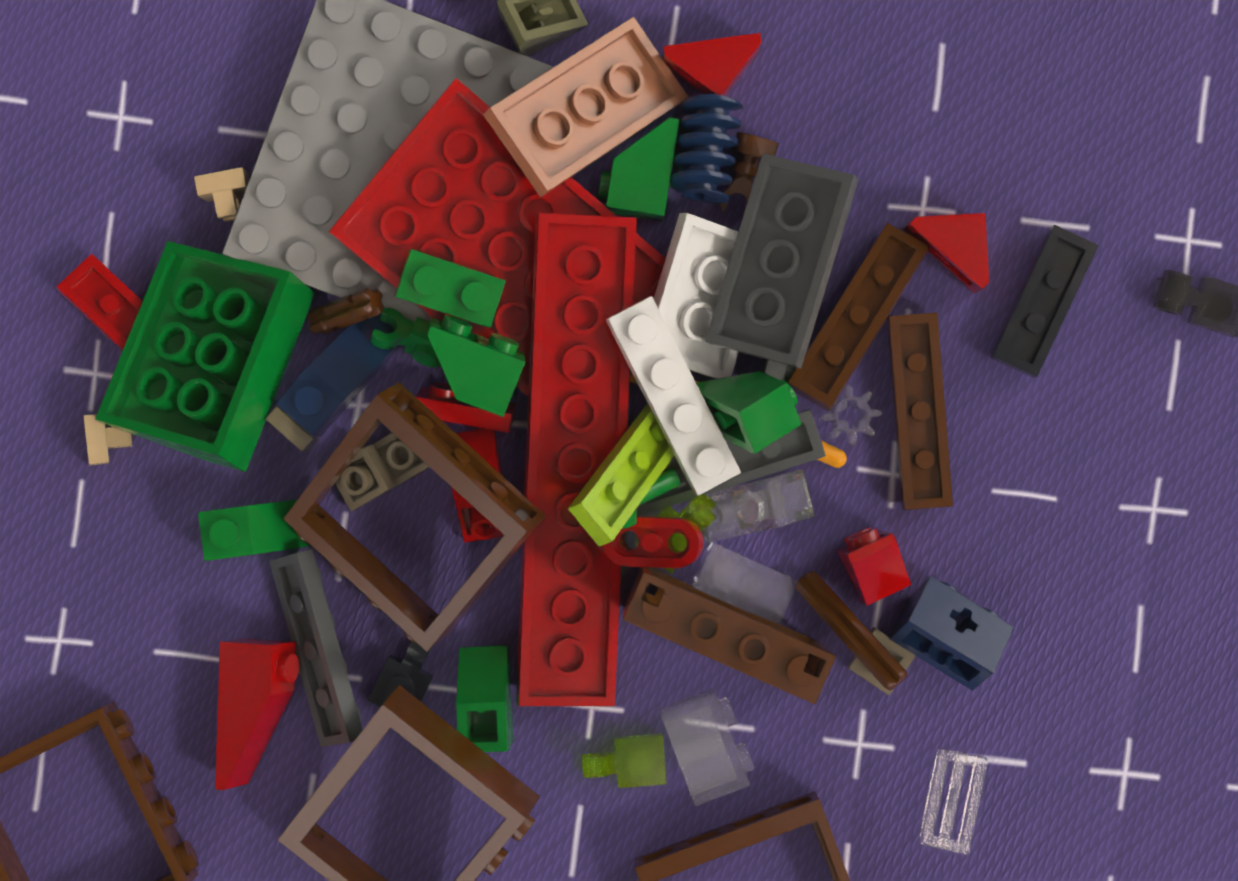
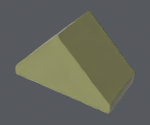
[497,0,588,57]

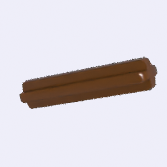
[795,570,907,691]

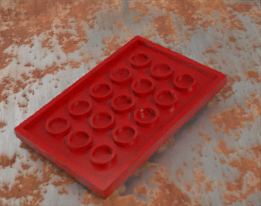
[328,78,666,397]

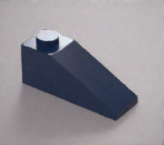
[276,313,401,437]

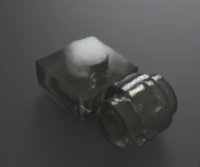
[1151,270,1238,338]

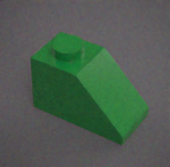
[598,118,679,222]
[696,371,802,454]
[198,499,311,561]

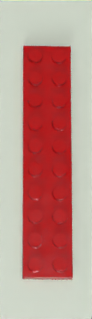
[516,213,637,706]

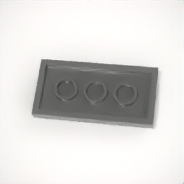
[705,154,859,369]

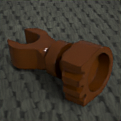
[720,132,779,218]

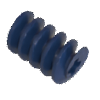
[670,94,743,204]

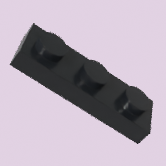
[990,225,1099,378]

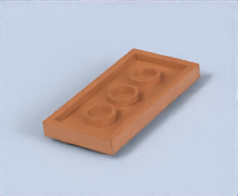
[483,17,688,198]

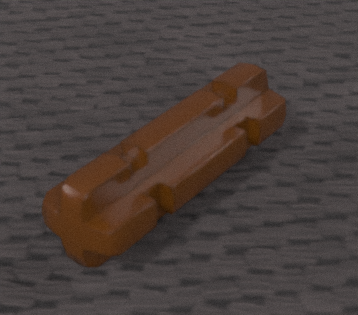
[307,288,384,335]

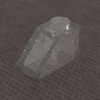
[691,541,798,624]

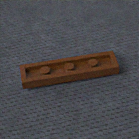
[788,222,930,412]
[887,312,953,510]

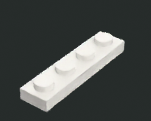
[605,296,741,496]

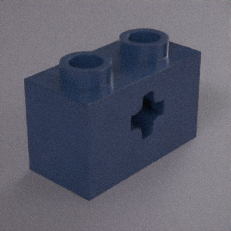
[890,576,1014,691]

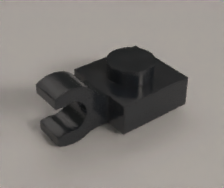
[367,641,434,707]

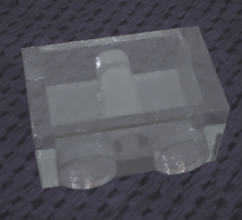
[659,688,754,807]

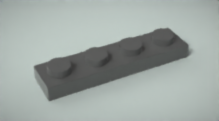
[637,408,826,516]
[269,549,363,747]

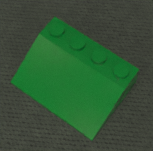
[95,241,315,473]

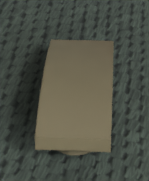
[335,433,430,512]

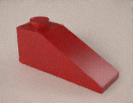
[215,638,299,790]

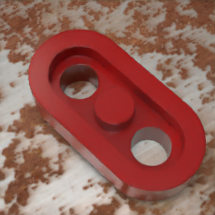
[603,516,704,569]

